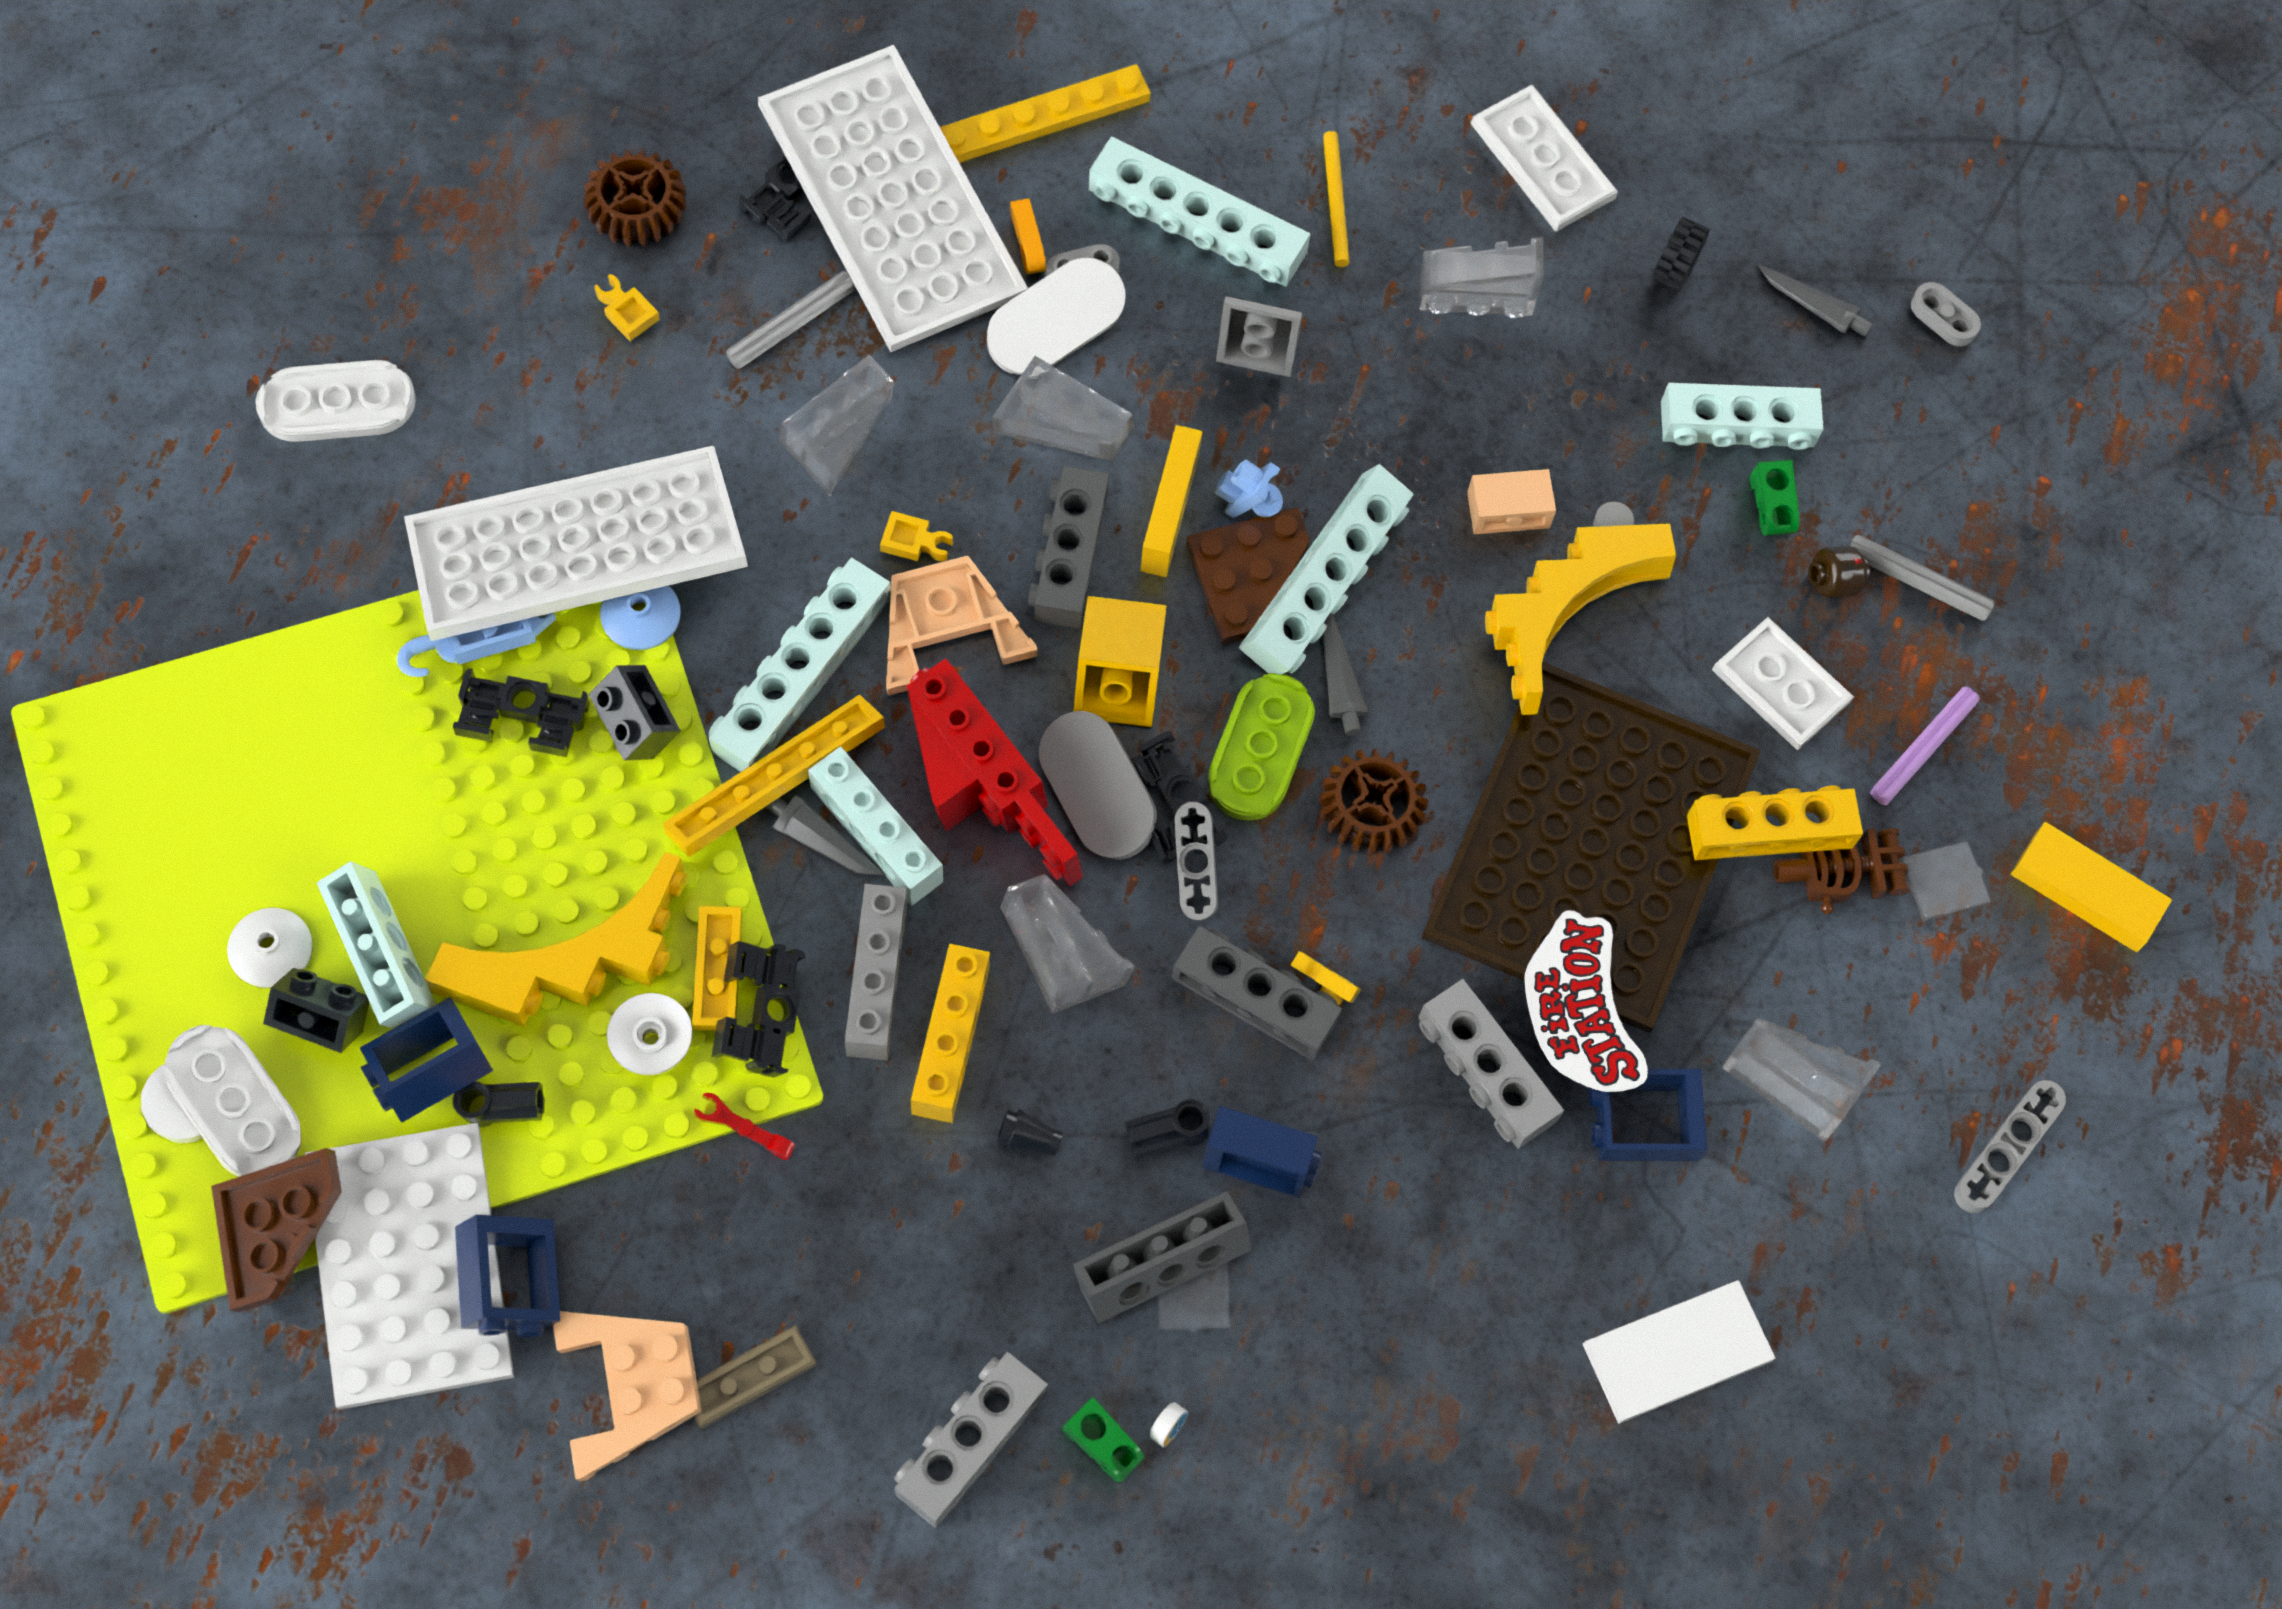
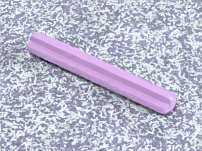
[1870,687,1980,805]

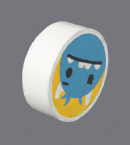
[1150,1402,1188,1448]

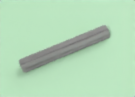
[727,271,856,369]
[1850,535,1994,620]

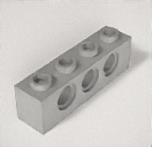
[845,884,907,1061]
[1418,979,1564,1149]
[894,1351,1048,1529]

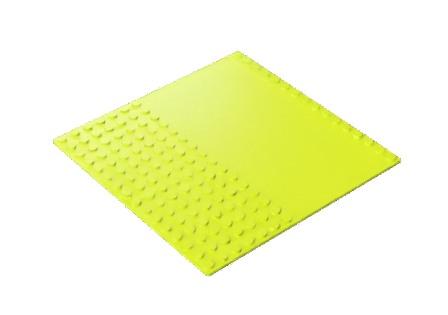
[11,590,823,1314]

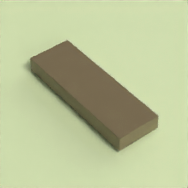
[694,1325,817,1430]

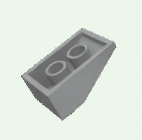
[1216,296,1303,377]

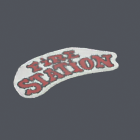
[1525,910,1648,1092]

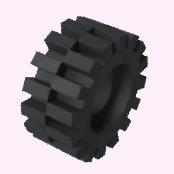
[1652,216,1710,291]

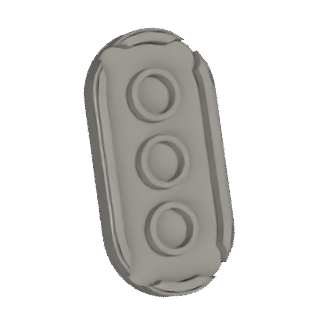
[1039,711,1157,860]

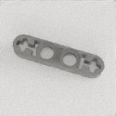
[1954,1080,2066,1213]

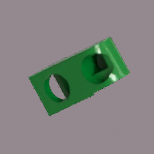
[1749,460,1799,536]
[1060,1397,1145,1483]

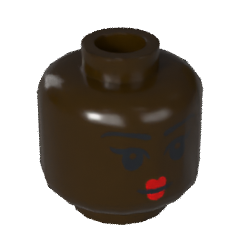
[1808,546,1870,598]

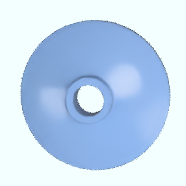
[600,586,681,650]

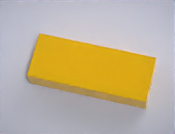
[1140,425,1202,578]
[2010,822,2172,952]

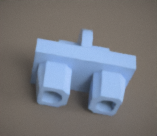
[1214,460,1283,519]

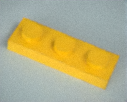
[692,906,742,1031]

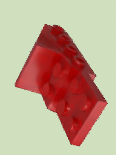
[906,658,1083,887]

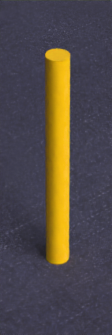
[1323,131,1349,267]

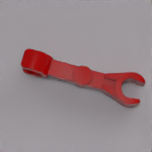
[694,1092,795,1160]

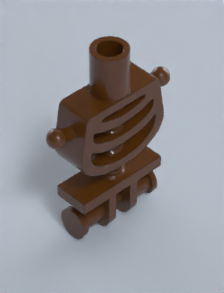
[1773,828,1911,914]

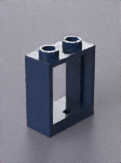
[360,997,493,1123]
[1589,1069,1707,1161]
[1202,1106,1322,1198]
[455,1214,561,1337]

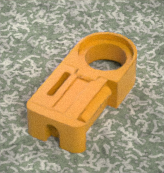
[1010,198,1046,275]

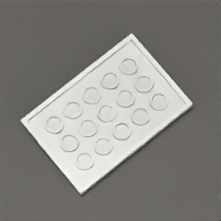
[305,1123,514,1410]

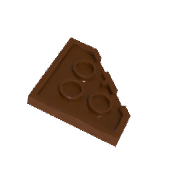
[1186,507,1310,645]
[211,1148,342,1313]

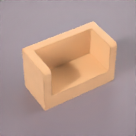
[1467,469,1556,534]

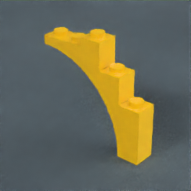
[1485,524,1676,715]
[425,852,687,1027]

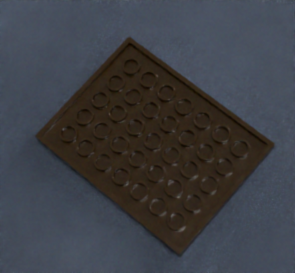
[1421,662,1761,1033]

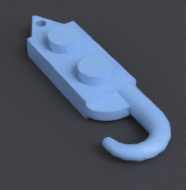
[397,612,556,677]

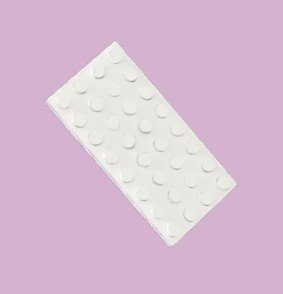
[758,45,1028,352]
[404,445,748,641]

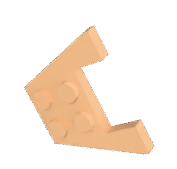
[886,556,1038,696]
[553,1311,702,1482]

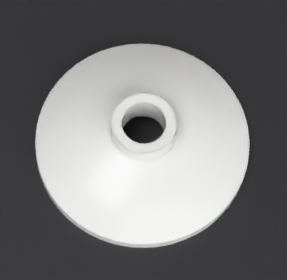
[227,908,313,988]
[607,993,692,1075]

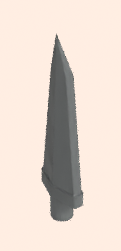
[1757,264,1873,337]
[1322,613,1368,736]
[766,795,886,875]

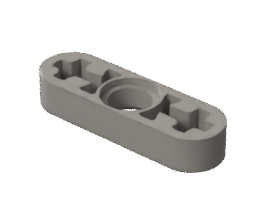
[1175,802,1218,921]

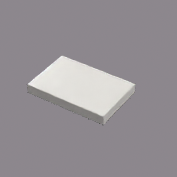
[1712,617,1854,751]

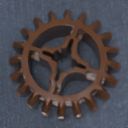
[583,148,687,247]
[1319,747,1429,856]

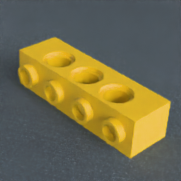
[1687,785,1863,860]
[911,943,990,1123]

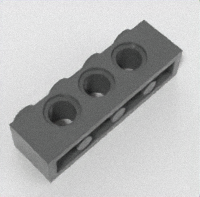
[1028,465,1109,629]
[1172,925,1342,1061]
[1073,1191,1252,1324]

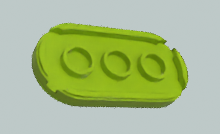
[1208,673,1315,821]

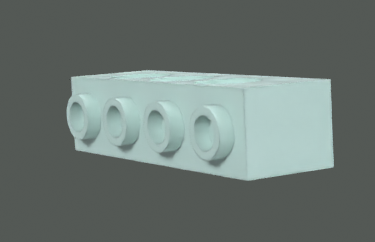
[1661,383,1823,450]
[808,746,943,906]
[317,861,436,1029]

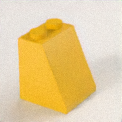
[1073,596,1167,727]

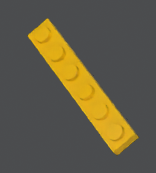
[939,64,1151,163]
[662,694,886,857]

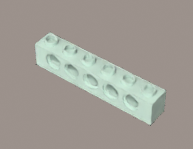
[1089,136,1310,287]
[1238,464,1414,675]
[709,557,891,772]

